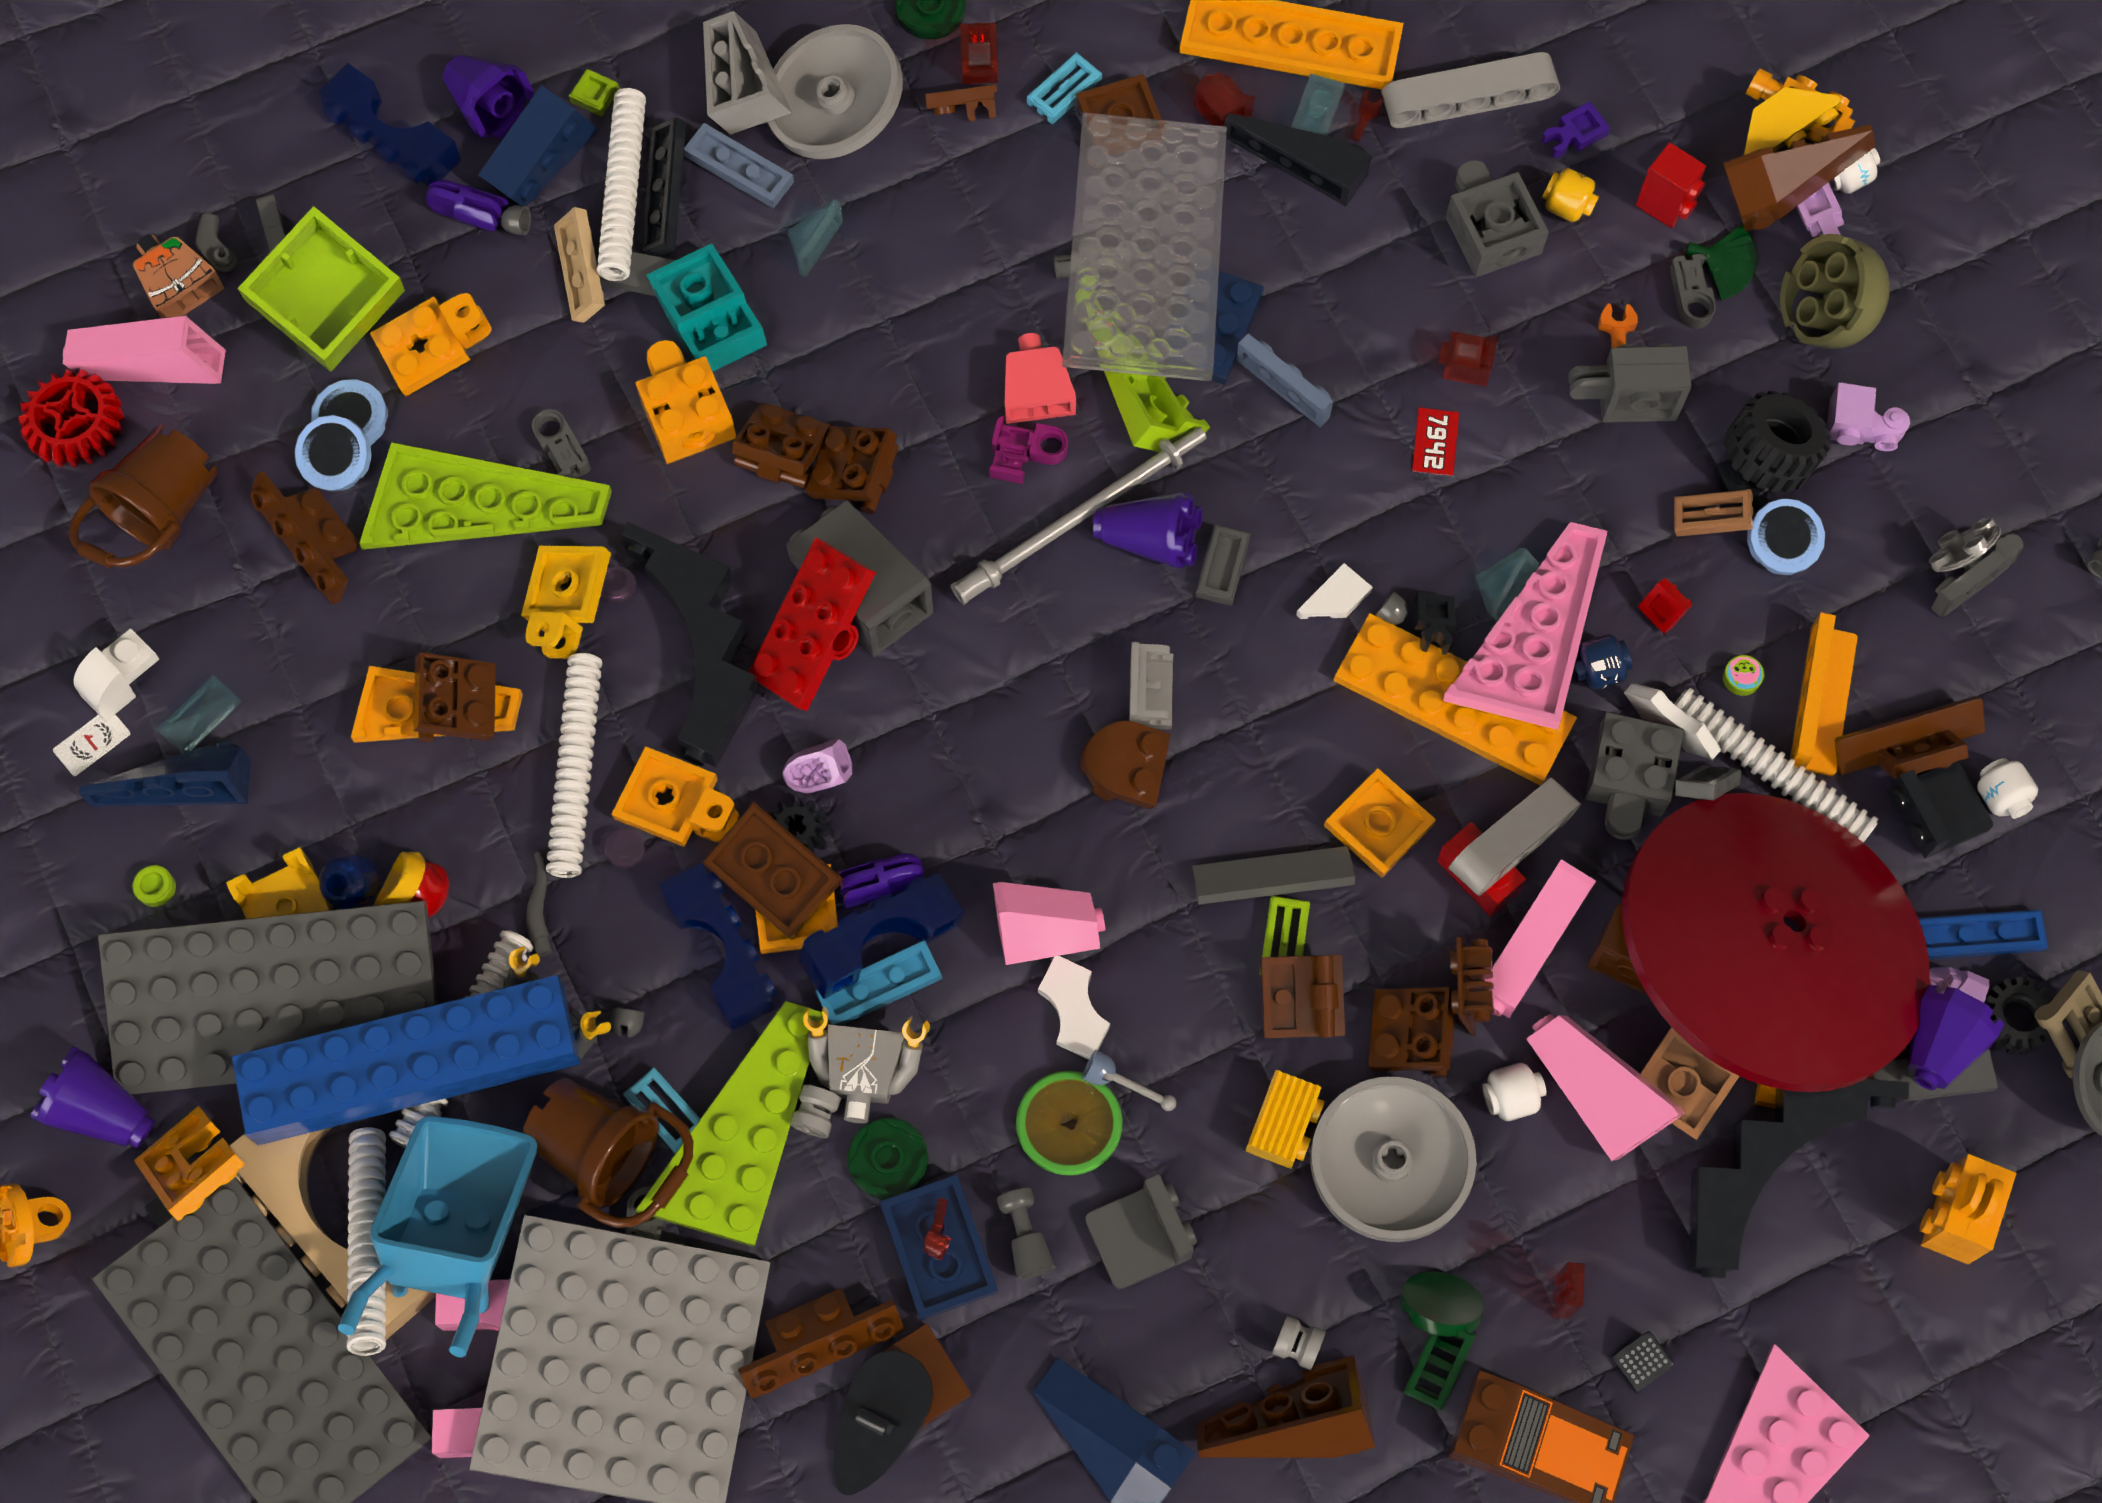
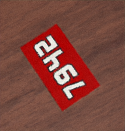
[1412,407,1459,476]

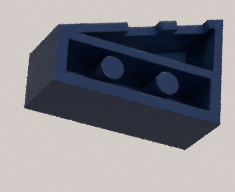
[478,85,599,206]

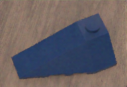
[79,742,251,806]
[1033,1357,1196,1503]

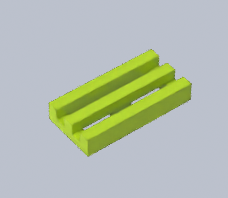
[1259,896,1310,975]

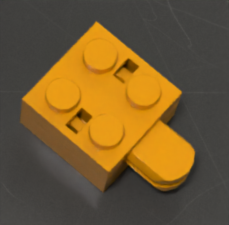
[635,340,736,464]
[1920,1154,2017,1264]

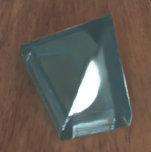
[787,200,843,277]
[1476,548,1540,621]
[156,676,241,754]

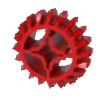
[18,368,125,469]

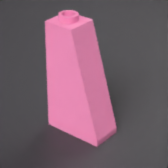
[62,316,226,384]
[1484,859,1596,1018]
[1526,1014,1685,1161]

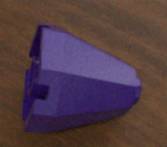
[442,55,534,138]
[1907,985,2005,1090]

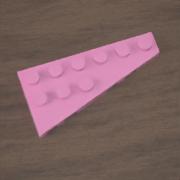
[1443,522,1608,730]
[1703,1344,1870,1503]

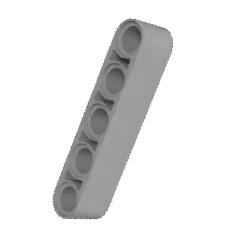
[1381,52,1560,128]
[1448,778,1581,896]

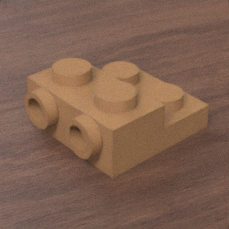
[1640,1027,1739,1140]

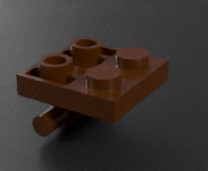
[732,402,831,489]
[805,426,899,514]
[413,652,496,742]
[1260,954,1345,1038]
[1368,987,1454,1078]

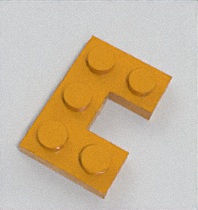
[134,1106,245,1222]

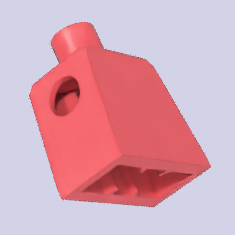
[1005,333,1076,424]

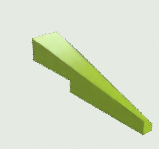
[1075,286,1210,452]

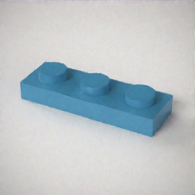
[816,940,942,1026]

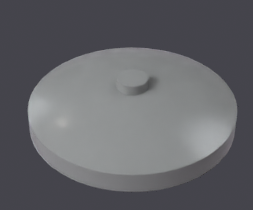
[768,24,903,159]
[1310,1076,1476,1242]

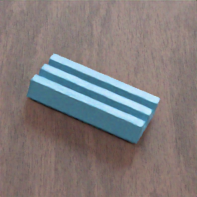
[1027,52,1102,125]
[623,1067,700,1154]

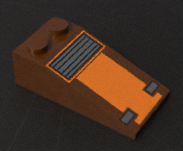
[1448,1370,1634,1503]

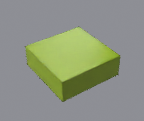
[569,69,620,117]

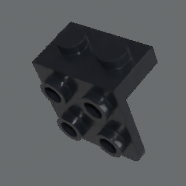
[1887,762,1993,859]

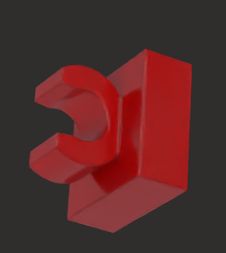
[1638,578,1692,634]

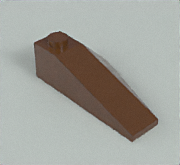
[1723,124,1876,231]
[1196,1355,1375,1458]

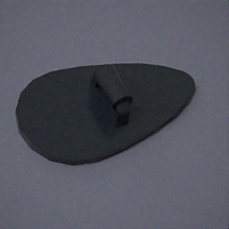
[834,1350,934,1496]

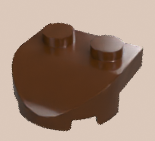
[1080,721,1171,810]

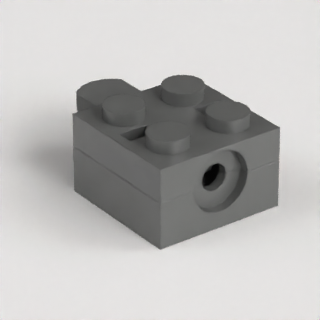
[1446,160,1549,278]
[1568,343,1691,422]
[1585,712,1684,840]

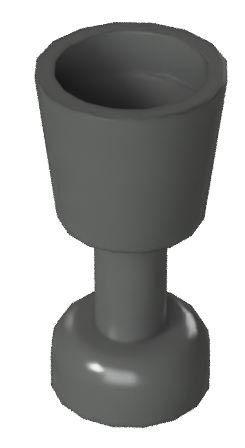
[996,1188,1056,1280]

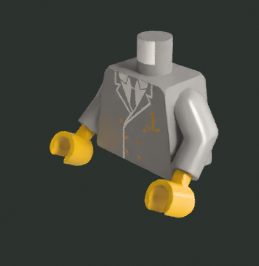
[803,1006,930,1123]

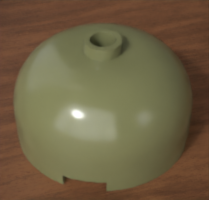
[1780,234,1890,349]

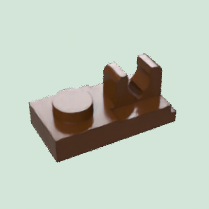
[924,84,998,122]

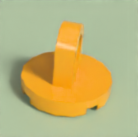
[0,1183,71,1268]

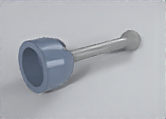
[1082,1050,1176,1111]

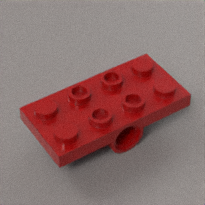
[749,537,876,711]

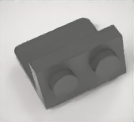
[1085,1174,1197,1289]

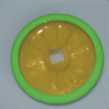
[1016,1071,1123,1175]

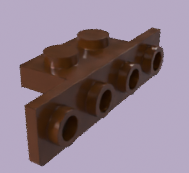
[250,471,359,605]
[1835,696,1985,780]
[738,1288,904,1399]

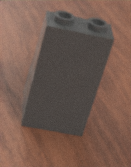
[786,500,933,658]

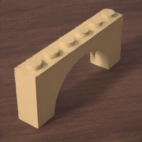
[230,1127,436,1340]

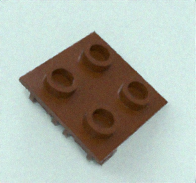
[1450,937,1494,1036]

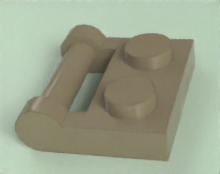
[2035,970,2102,1078]

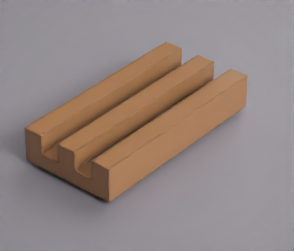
[1674,489,1753,537]

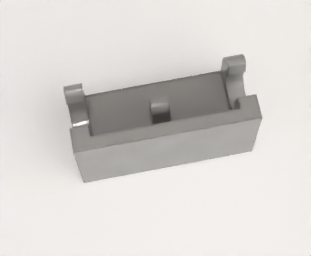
[1129,642,1173,730]

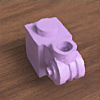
[1827,382,1910,451]

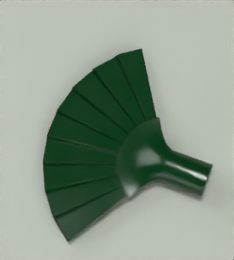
[1685,224,1757,301]

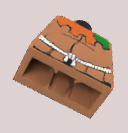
[133,235,225,319]

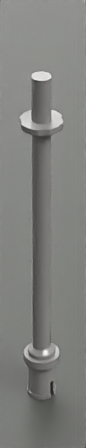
[951,427,1207,605]

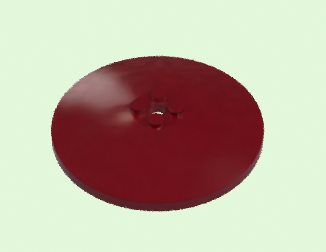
[1622,793,1930,1092]

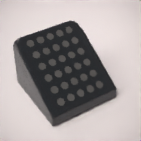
[1611,1331,1674,1393]

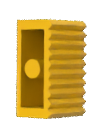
[1245,1070,1325,1169]

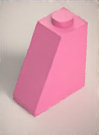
[993,882,1105,965]

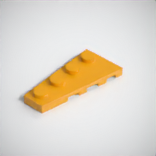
[351,666,523,743]

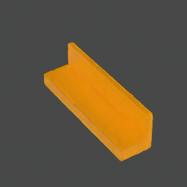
[1790,612,1858,776]

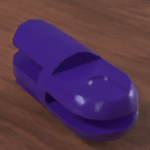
[425,179,509,232]
[836,853,924,909]

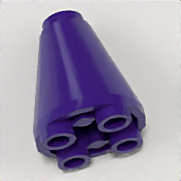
[1093,492,1202,568]
[30,1046,155,1149]

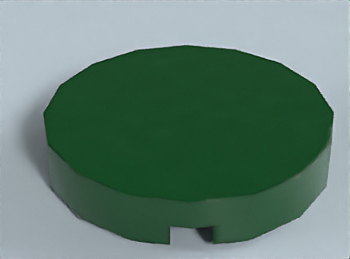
[895,0,966,40]
[847,1117,929,1200]
[1400,1272,1484,1337]

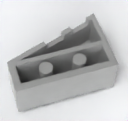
[703,11,792,135]

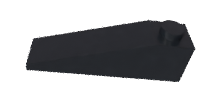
[1223,113,1372,207]

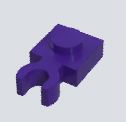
[1541,101,1610,158]

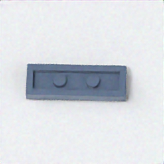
[684,123,794,209]
[1236,334,1333,428]

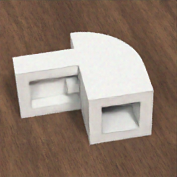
[74,628,159,722]

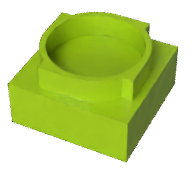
[238,206,405,372]

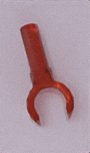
[1351,90,1383,142]
[924,1198,951,1260]

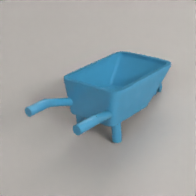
[338,1116,537,1357]

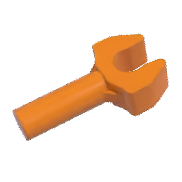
[1598,303,1638,348]

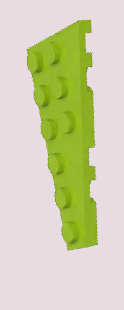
[359,442,612,550]
[635,1001,823,1247]

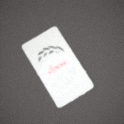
[53,714,131,776]

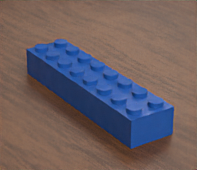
[232,975,581,1146]

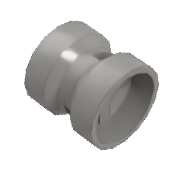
[790,1085,841,1138]
[1272,1315,1326,1370]

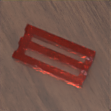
[1552,1262,1585,1319]

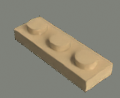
[554,207,605,323]

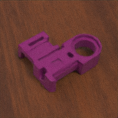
[989,416,1068,484]

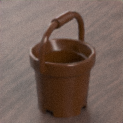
[68,424,218,568]
[523,1077,694,1228]

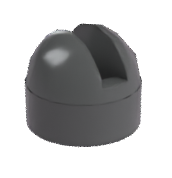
[500,205,531,235]
[1375,592,1408,625]
[611,1008,645,1038]

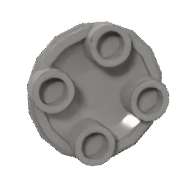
[1929,517,2001,572]

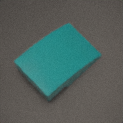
[646,243,767,372]

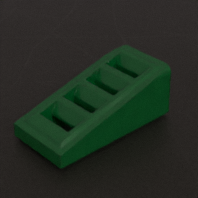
[1403,1329,1477,1411]

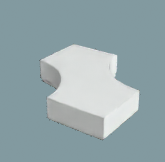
[1624,683,1721,760]
[1038,956,1110,1060]

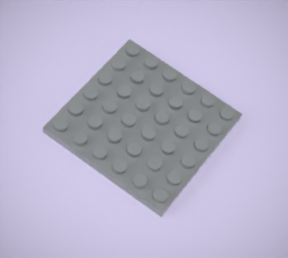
[469,1215,770,1503]

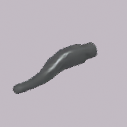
[525,852,552,957]

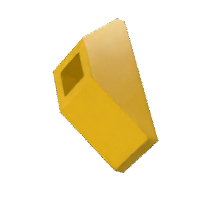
[1744,87,1841,155]

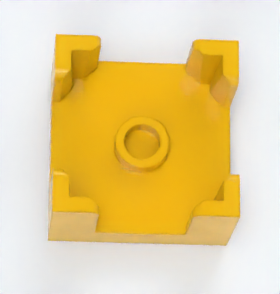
[226,847,333,919]

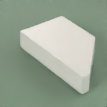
[1296,563,1373,619]

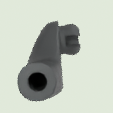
[195,214,237,273]

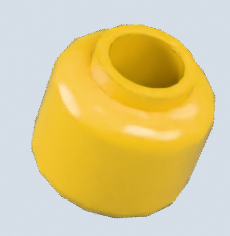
[1541,168,1599,222]

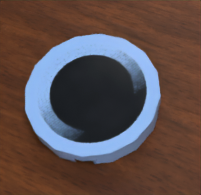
[311,379,388,446]
[295,415,372,492]
[1747,499,1825,575]

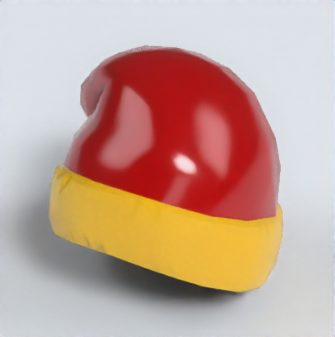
[373,851,450,918]

